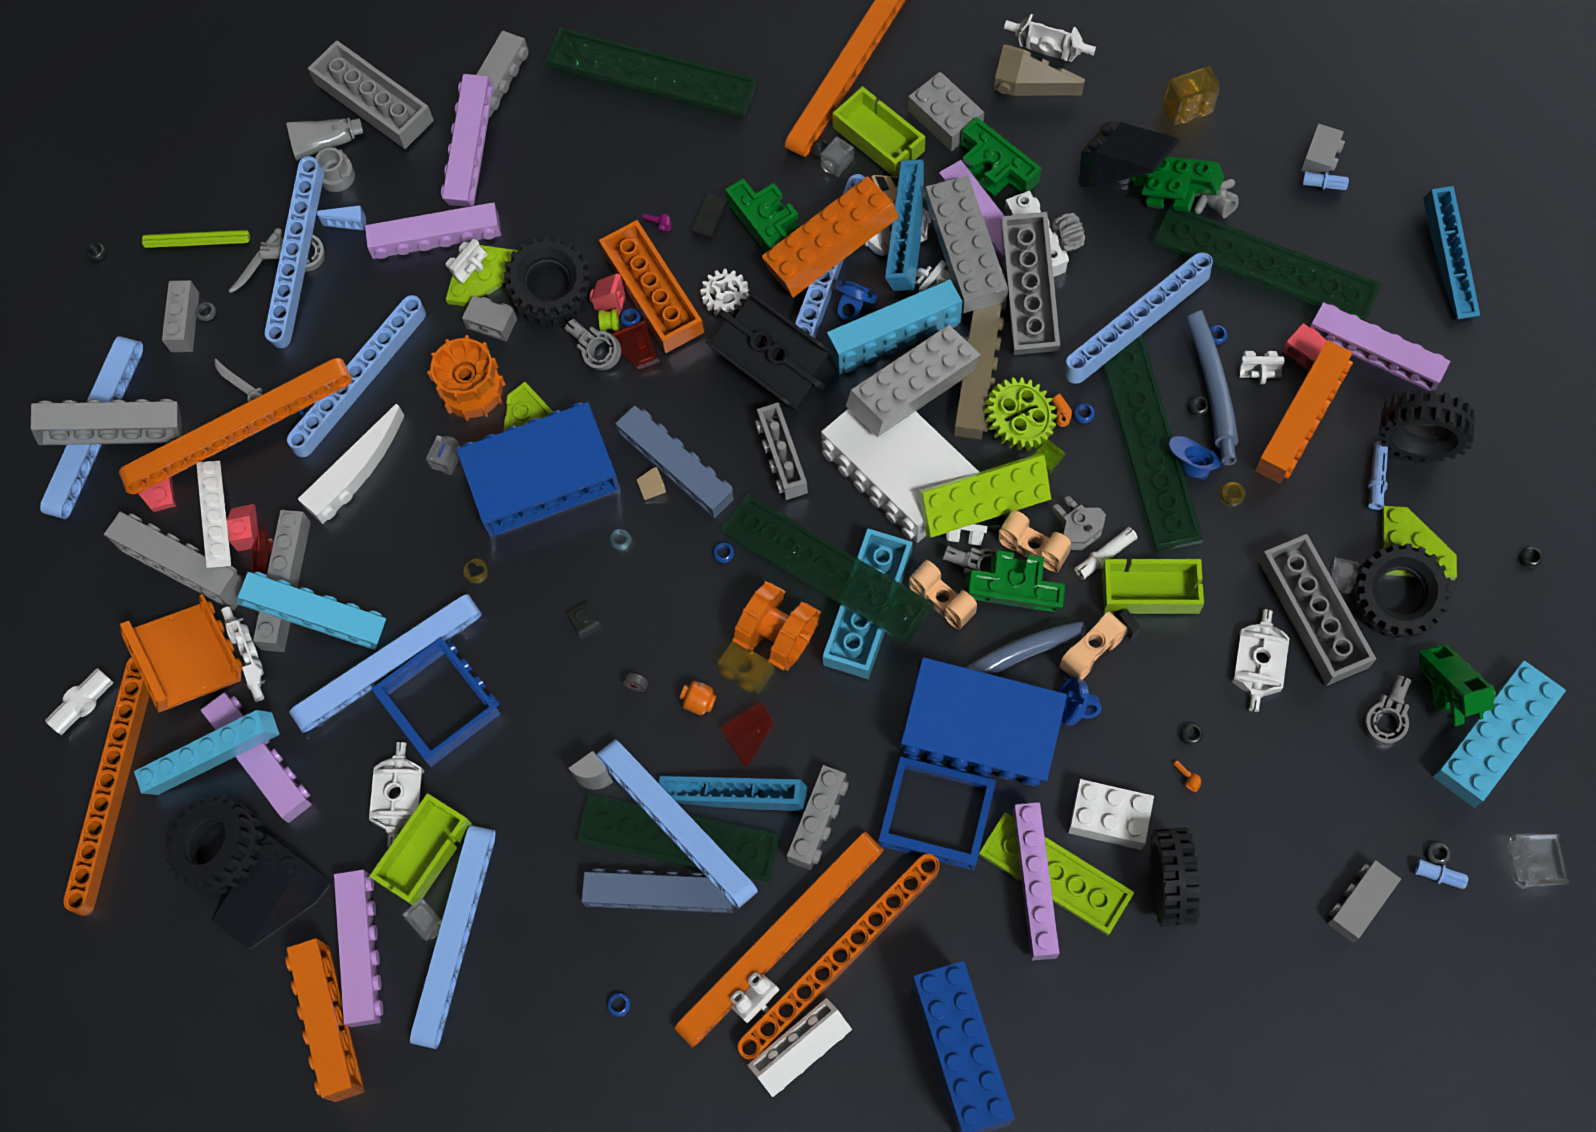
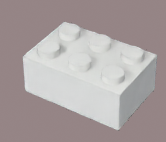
[1068,779,1154,850]

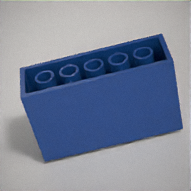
[456,402,621,537]
[898,657,1067,787]
[912,961,1015,1132]

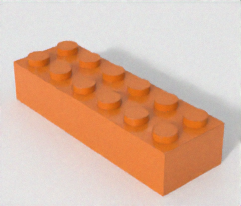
[762,176,899,297]
[599,220,704,353]
[1255,340,1353,484]
[285,938,365,1102]

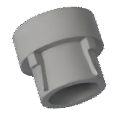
[315,147,355,192]

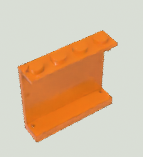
[120,594,243,713]

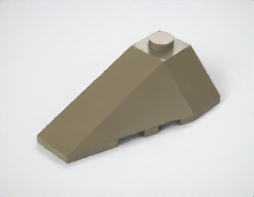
[994,44,1085,96]

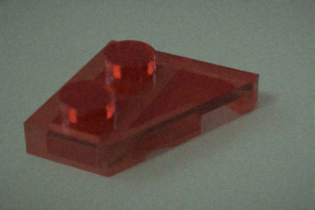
[609,320,660,370]
[252,529,273,574]
[720,702,774,768]

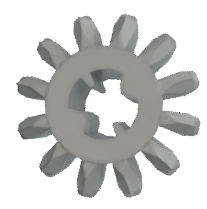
[1052,213,1085,251]

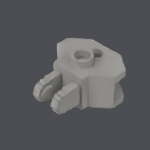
[1052,496,1106,550]

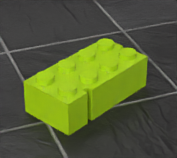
[832,86,925,177]
[1102,559,1204,614]
[369,793,473,908]

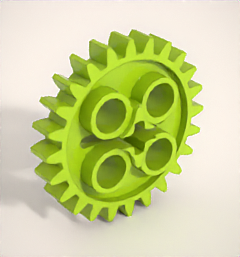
[984,377,1057,450]

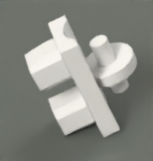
[446,239,487,283]
[915,260,953,292]
[1239,351,1285,384]
[946,524,987,546]
[730,972,780,1023]

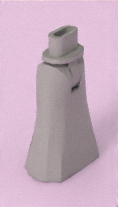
[286,117,363,161]

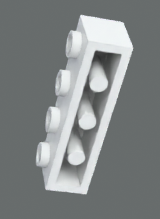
[1004,190,1069,277]
[747,998,852,1097]

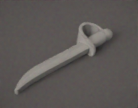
[229,228,283,293]
[215,359,263,402]

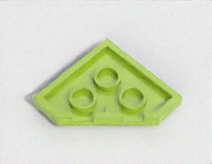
[446,242,519,307]
[503,382,553,432]
[1382,506,1457,580]

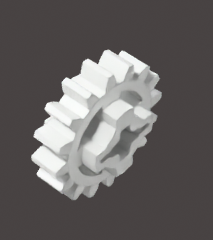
[701,269,749,315]

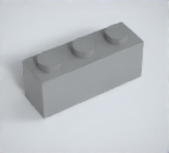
[162,280,199,352]
[1328,860,1401,943]

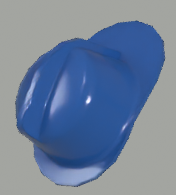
[1169,436,1222,480]

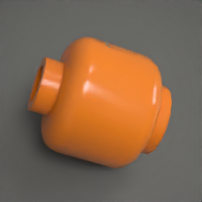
[679,680,717,715]

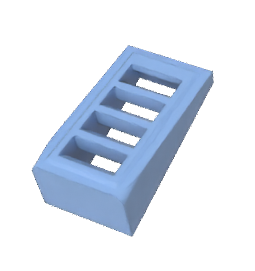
[317,205,366,230]

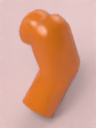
[1052,393,1072,427]

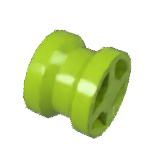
[599,309,619,332]

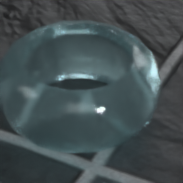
[610,529,631,550]

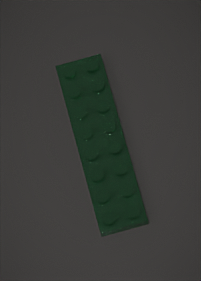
[577,795,780,884]

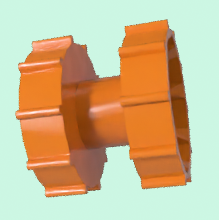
[427,335,506,421]
[732,581,821,671]

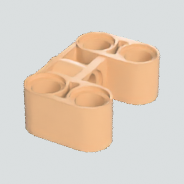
[999,510,1071,573]
[909,560,977,630]
[1059,612,1127,680]

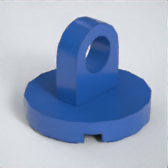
[834,279,878,321]
[1057,677,1102,726]

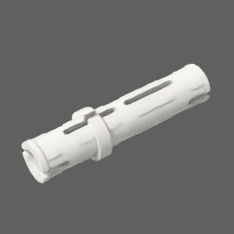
[1074,527,1137,580]

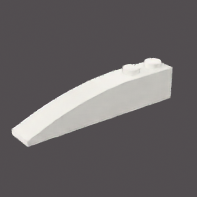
[298,404,404,524]

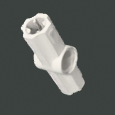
[45,668,114,735]

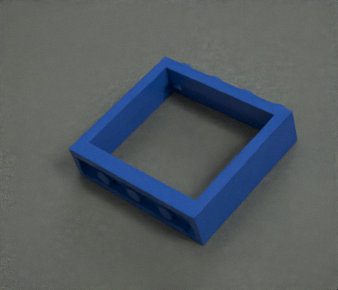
[371,637,500,767]
[879,755,996,871]

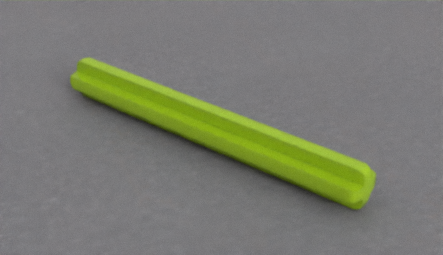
[142,230,250,248]

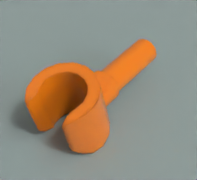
[1173,760,1201,793]

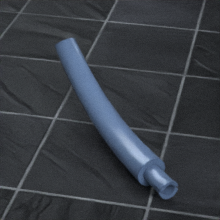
[1185,309,1239,465]
[965,621,1085,676]

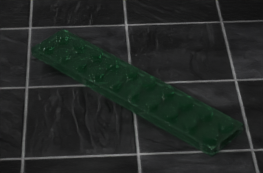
[545,27,758,118]
[1153,204,1382,322]
[1103,334,1203,552]
[721,494,934,645]

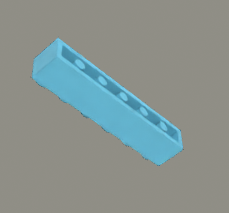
[237,572,386,650]
[134,710,280,795]

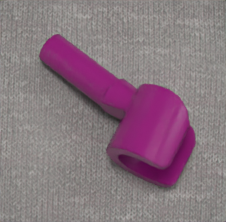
[643,214,672,231]

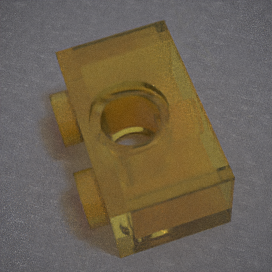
[718,641,775,694]

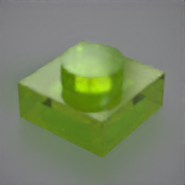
[1034,439,1066,472]

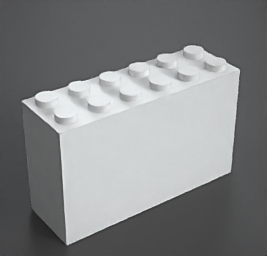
[821,409,979,543]

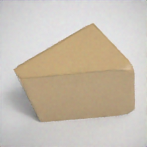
[637,467,666,500]

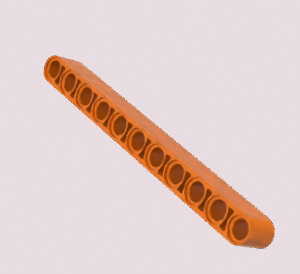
[785,0,906,157]
[119,358,352,494]
[64,657,150,916]
[674,832,884,1047]
[738,854,939,1062]

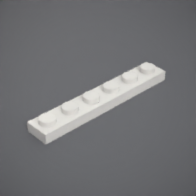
[197,461,231,568]

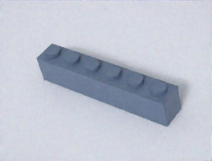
[615,405,734,518]
[582,869,734,913]

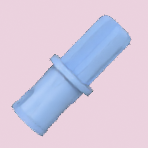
[1303,171,1349,190]
[1415,859,1468,889]

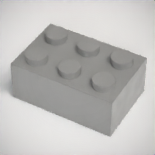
[908,72,984,151]

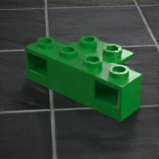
[961,117,1042,197]
[1132,156,1224,212]
[725,178,799,253]
[964,550,1065,612]
[1419,644,1496,726]

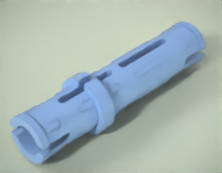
[1368,441,1388,510]

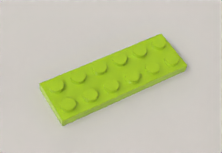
[918,454,1051,538]
[979,812,1134,936]

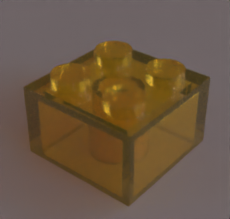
[1163,66,1221,125]

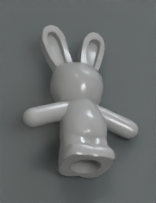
[1186,158,1239,219]

